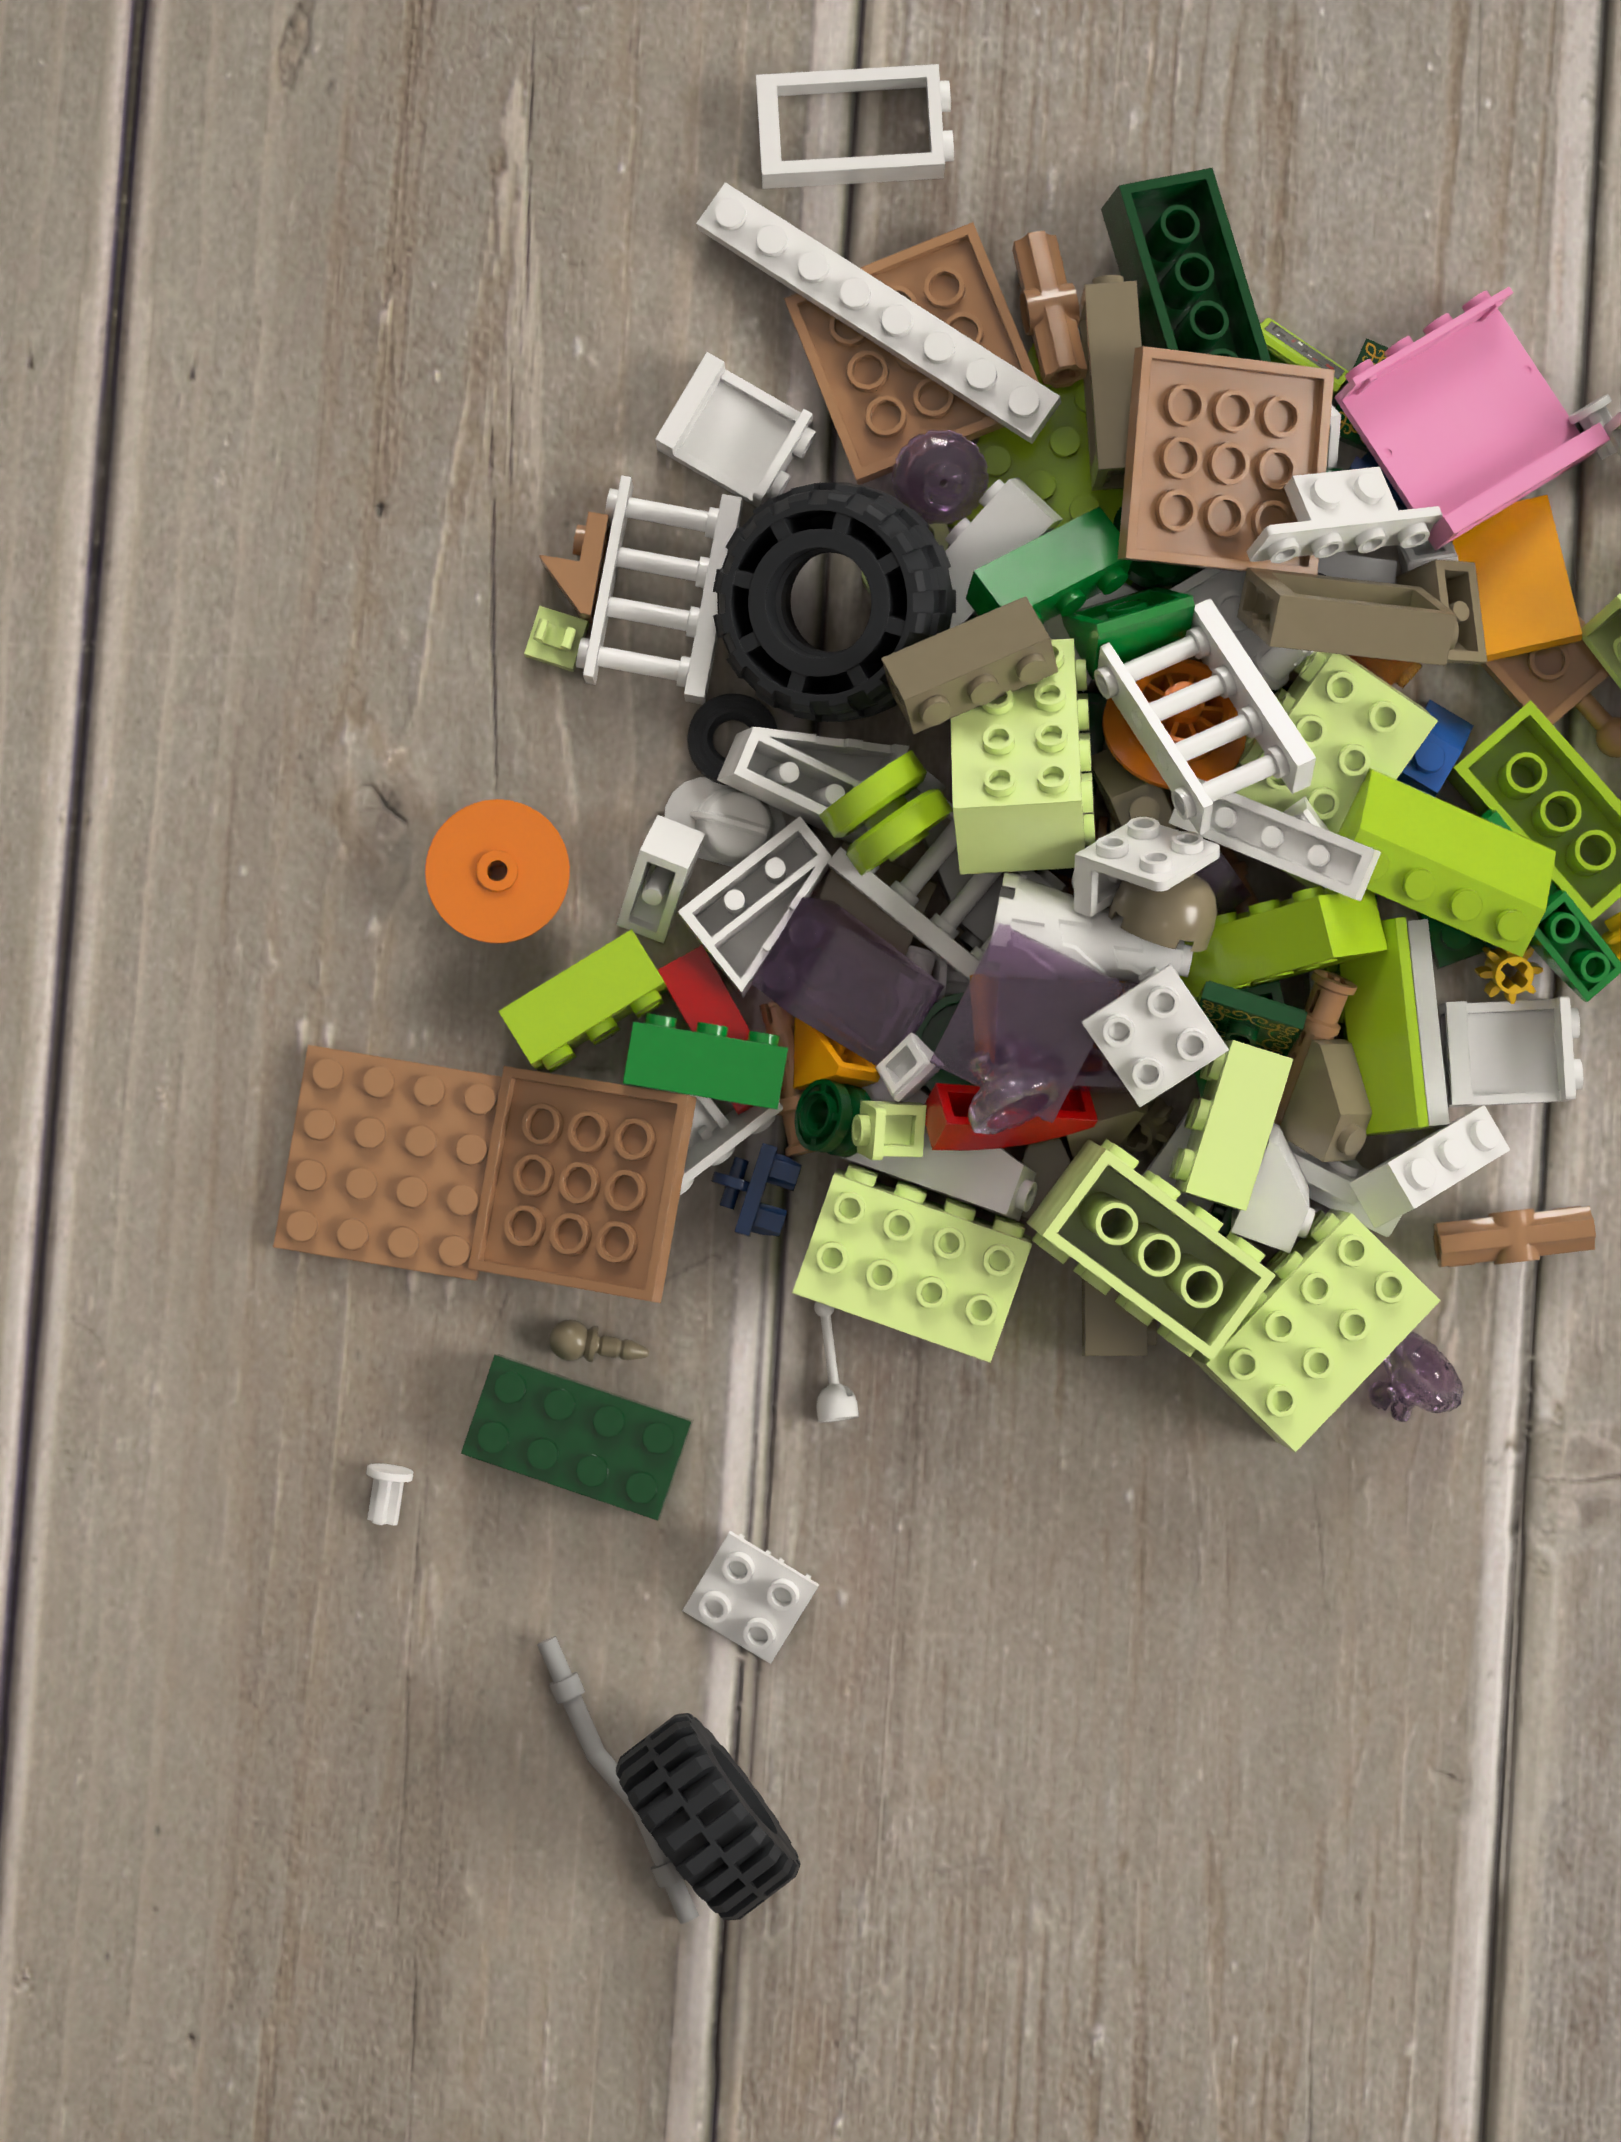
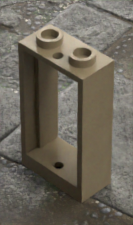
[1079,275,1142,491]
[1237,567,1459,666]

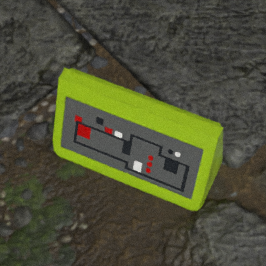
[1260,318,1348,400]

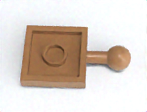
[1481,616,1621,758]

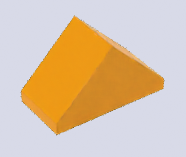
[793,1010,880,1090]

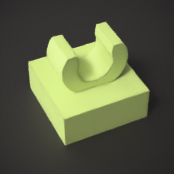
[524,606,589,672]

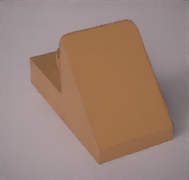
[539,511,611,624]

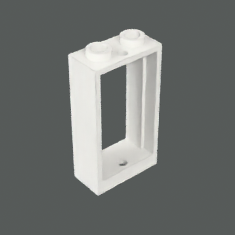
[756,64,954,189]

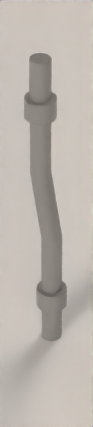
[537,1636,699,1924]

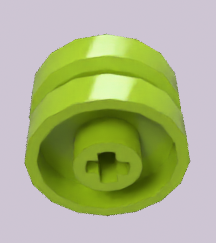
[819,750,953,876]

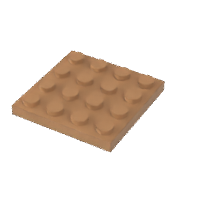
[784,222,1038,485]
[1118,346,1335,575]
[273,1045,502,1281]
[468,1066,697,1303]

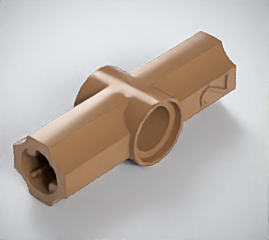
[1012,231,1088,388]
[1433,1206,1596,1267]

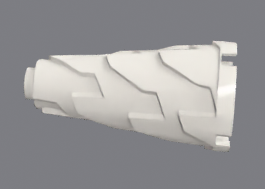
[984,872,1193,984]

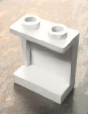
[655,352,817,507]
[1438,996,1583,1108]

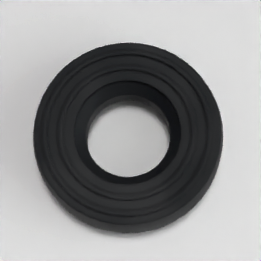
[687,693,778,786]

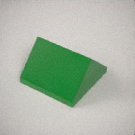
[1061,586,1195,680]

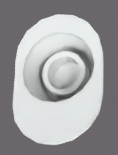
[665,777,786,868]

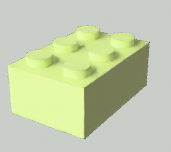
[1169,1040,1293,1211]

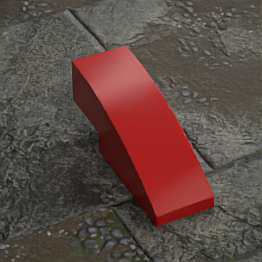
[658,945,783,1115]
[924,1073,1098,1151]

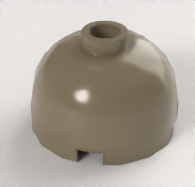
[1108,873,1217,952]

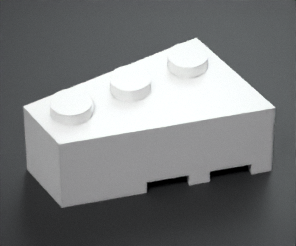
[717,727,909,843]
[678,816,832,998]

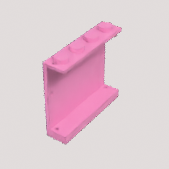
[1334,287,1610,551]

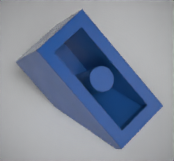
[1396,700,1474,797]

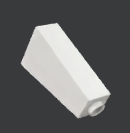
[838,1059,1037,1222]

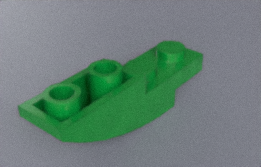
[1481,809,1621,1002]

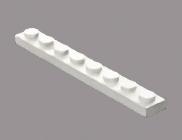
[696,182,1061,444]

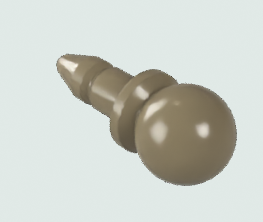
[549,1319,649,1362]

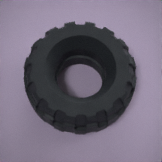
[713,482,956,722]

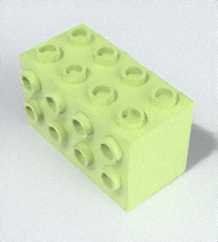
[951,638,1095,875]
[1234,651,1438,888]
[1026,1139,1276,1361]
[792,1163,1032,1363]
[1190,1209,1441,1452]

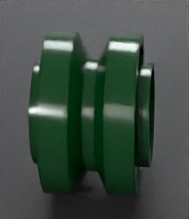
[794,1079,871,1158]

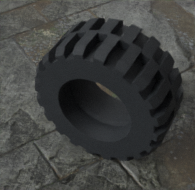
[616,1713,801,1921]

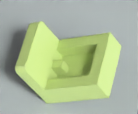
[852,1101,927,1160]

